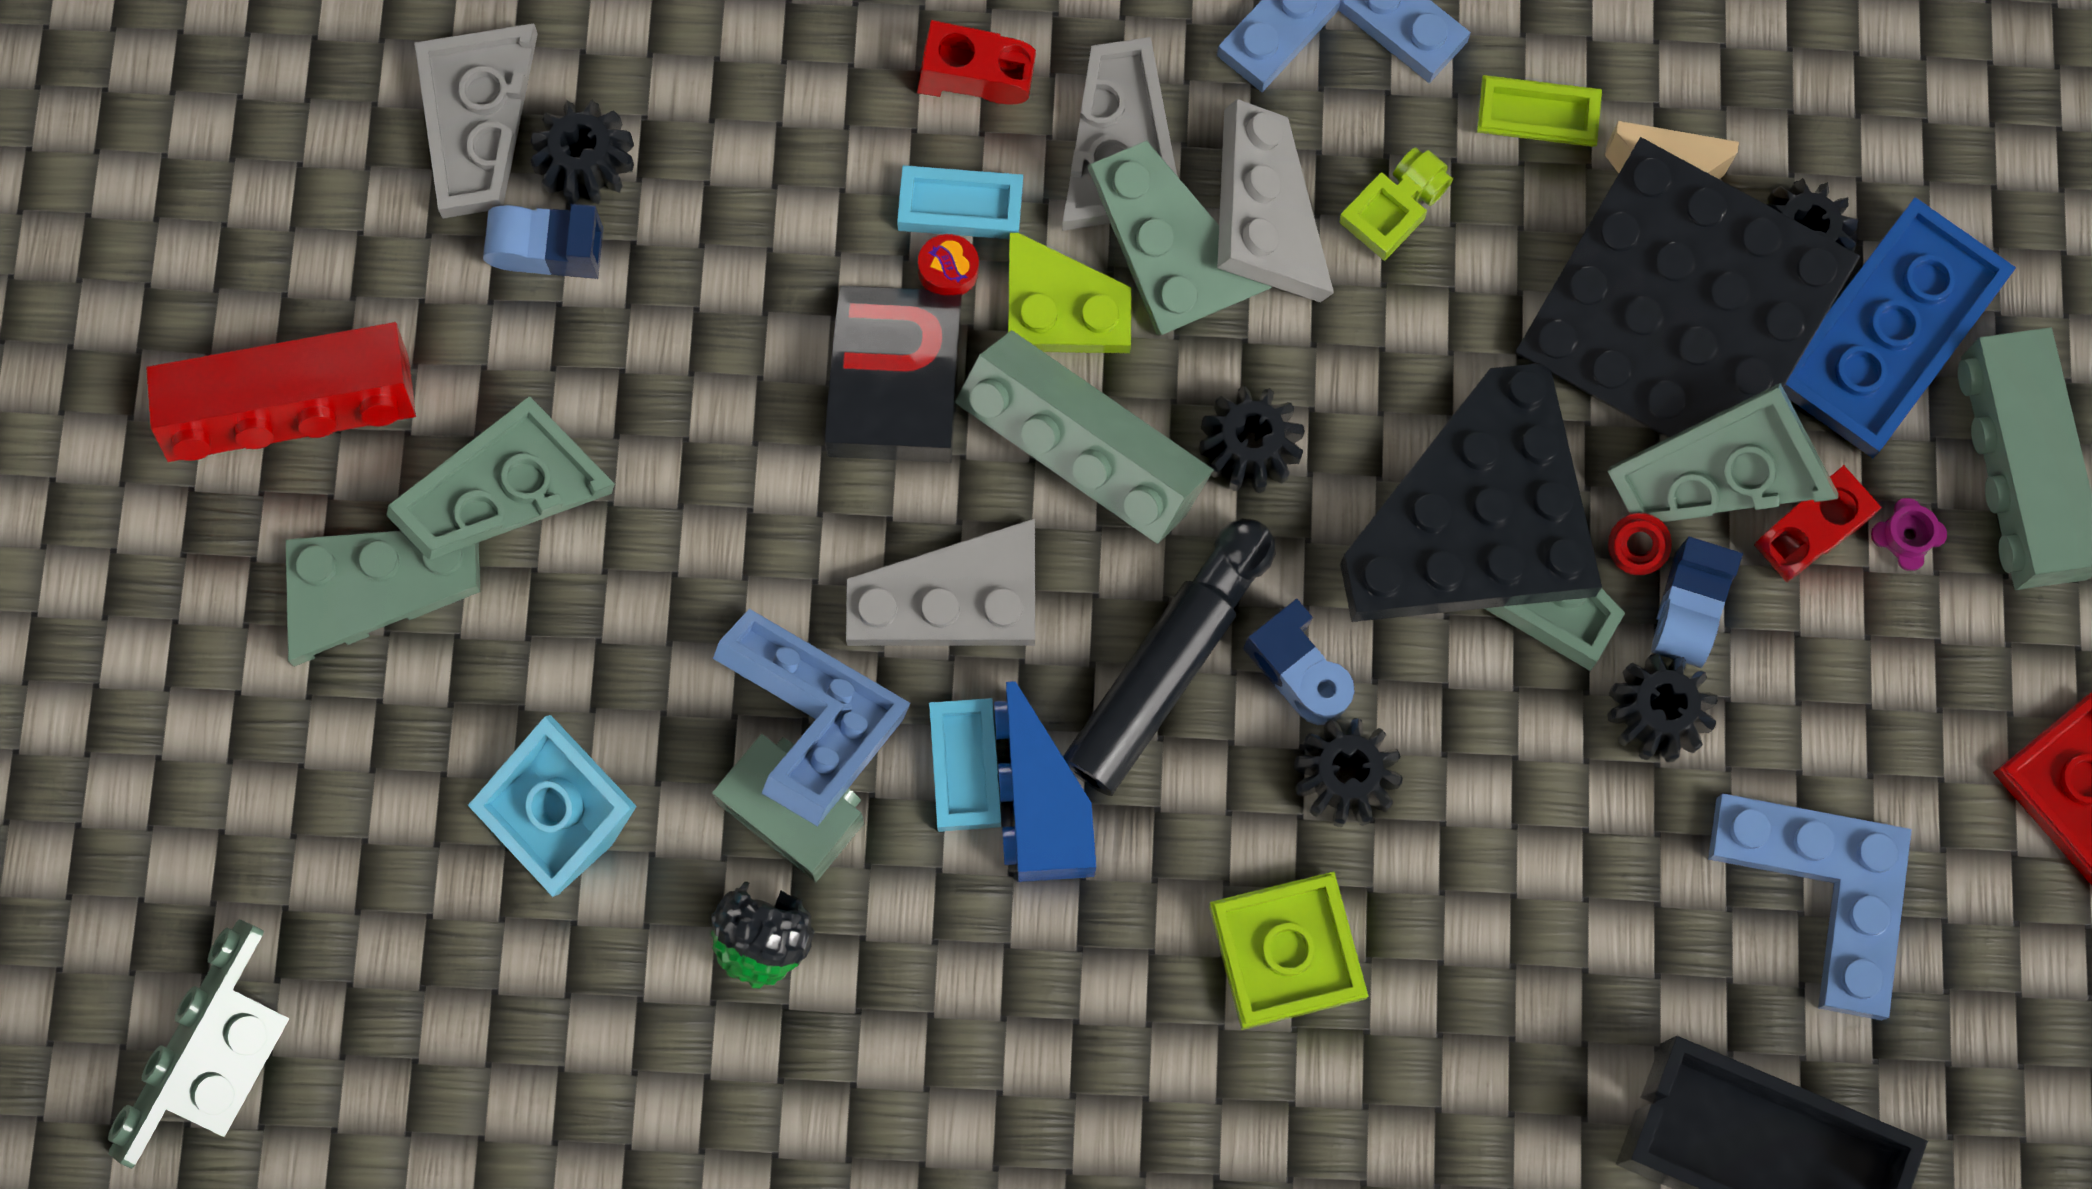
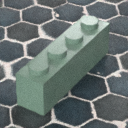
[1958,327,2092,590]
[954,330,1213,544]

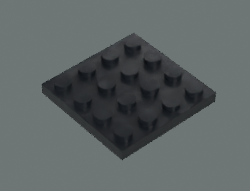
[1515,137,1861,438]

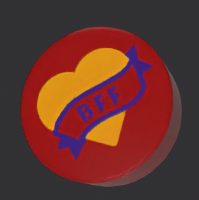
[918,234,979,295]

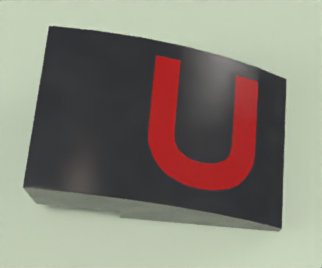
[825,286,962,463]

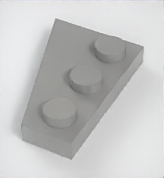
[415,23,538,219]
[1062,37,1177,231]
[1217,99,1334,303]
[846,519,1035,646]

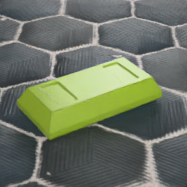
[1477,75,1602,147]

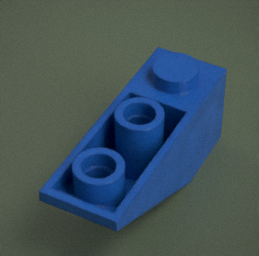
[994,681,1096,882]

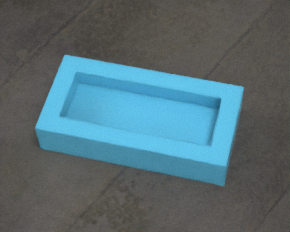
[897,165,1023,239]
[929,698,1001,832]

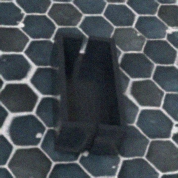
[1615,1036,1928,1189]

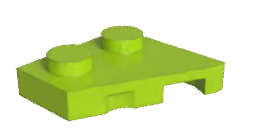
[1008,233,1131,353]

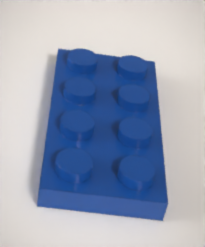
[1783,197,2016,459]

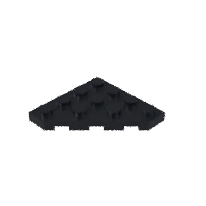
[1340,363,1602,622]

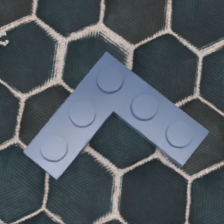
[1217,0,1471,92]
[713,609,910,827]
[1708,793,1912,1021]

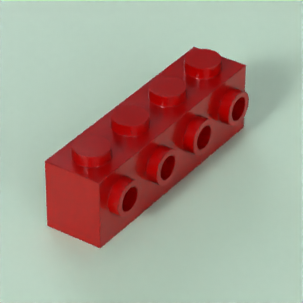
[146,322,416,462]

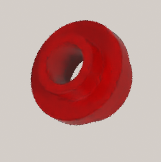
[1608,512,1672,575]

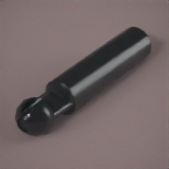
[1063,518,1276,796]

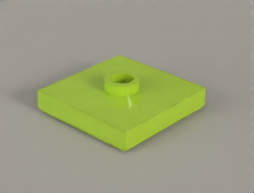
[1209,872,1369,1030]

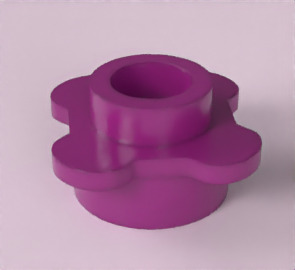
[1871,498,1947,571]

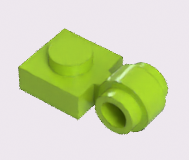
[1339,147,1453,261]

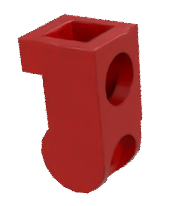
[917,20,1036,105]
[1754,465,1882,583]

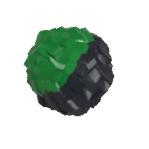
[710,881,814,989]

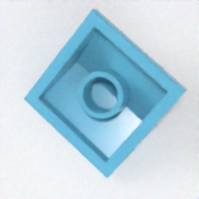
[468,715,637,897]

